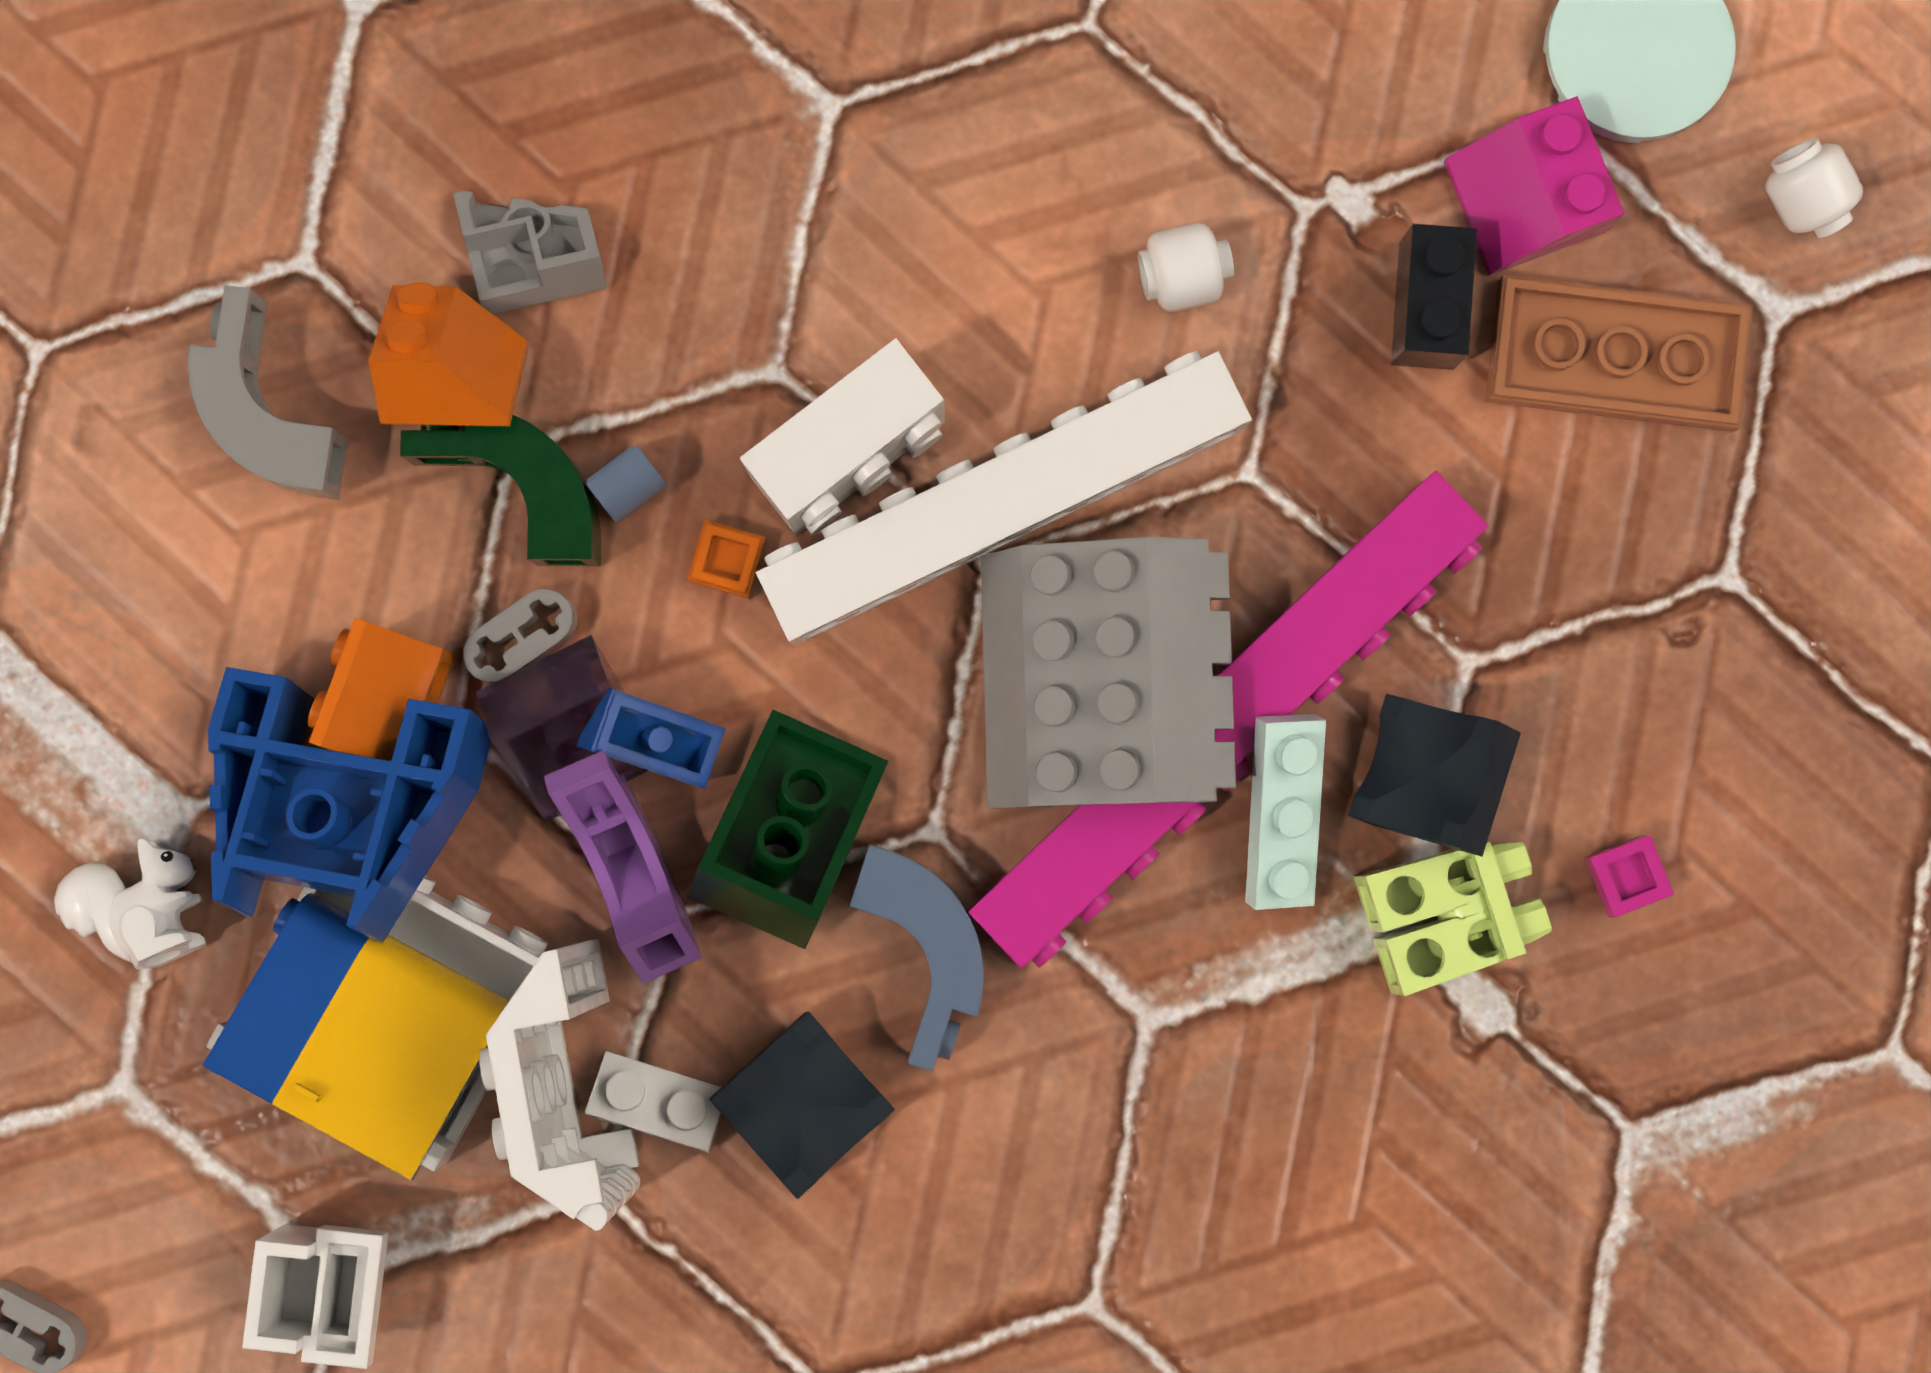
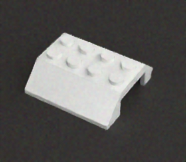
[479,938,640,1231]

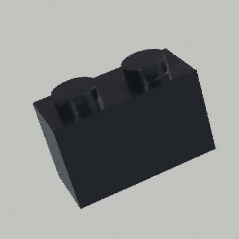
[1391,224,1477,370]

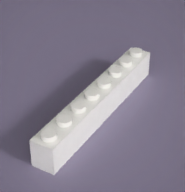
[756,351,1252,647]

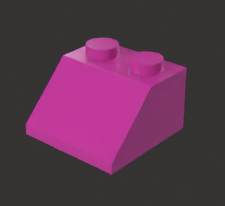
[1444,96,1625,276]

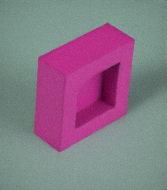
[1584,835,1674,918]

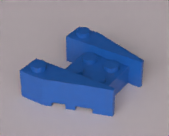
[208,667,494,942]

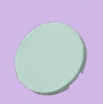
[1543,0,1736,144]

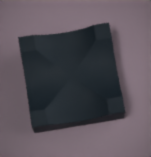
[1348,694,1521,857]
[709,1012,895,1199]

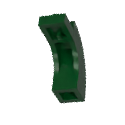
[400,415,601,566]

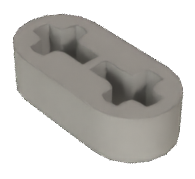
[463,589,577,684]
[0,1280,87,1373]

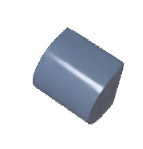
[586,445,668,523]

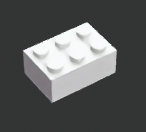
[740,338,945,537]

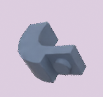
[849,845,984,1071]

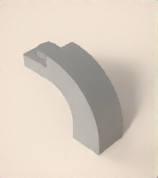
[188,285,348,500]

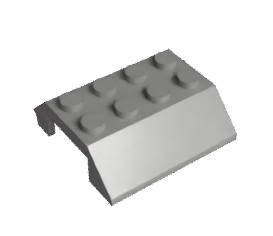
[981,537,1236,809]

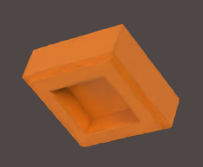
[687,520,767,600]

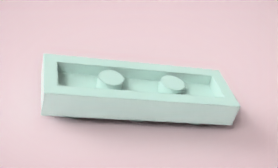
[1245,714,1326,910]

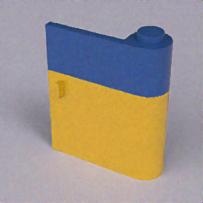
[202,893,510,1180]

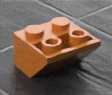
[308,618,456,761]

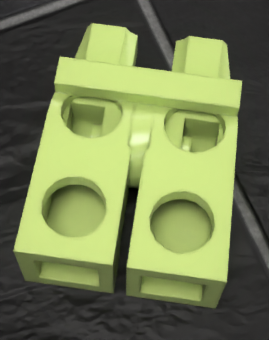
[1353,842,1552,996]

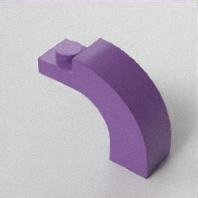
[544,750,702,984]

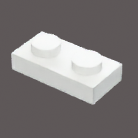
[585,1051,722,1154]

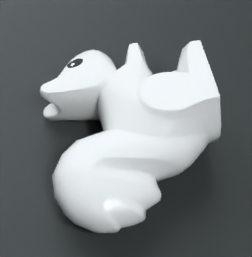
[54,838,207,969]

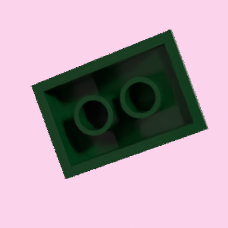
[687,710,888,949]

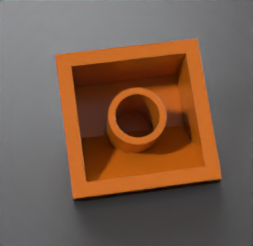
[368,282,528,427]

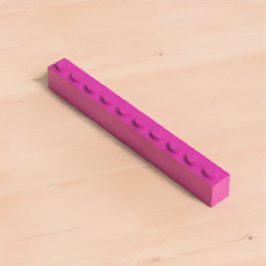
[968,470,1489,969]

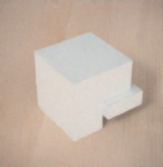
[242,1224,389,1369]

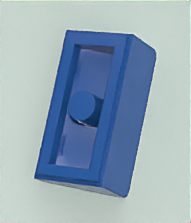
[577,688,726,789]

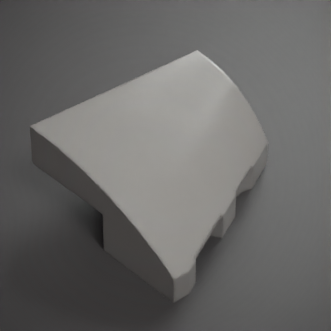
[453,191,607,314]

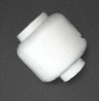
[1765,138,1863,238]
[1138,222,1234,312]

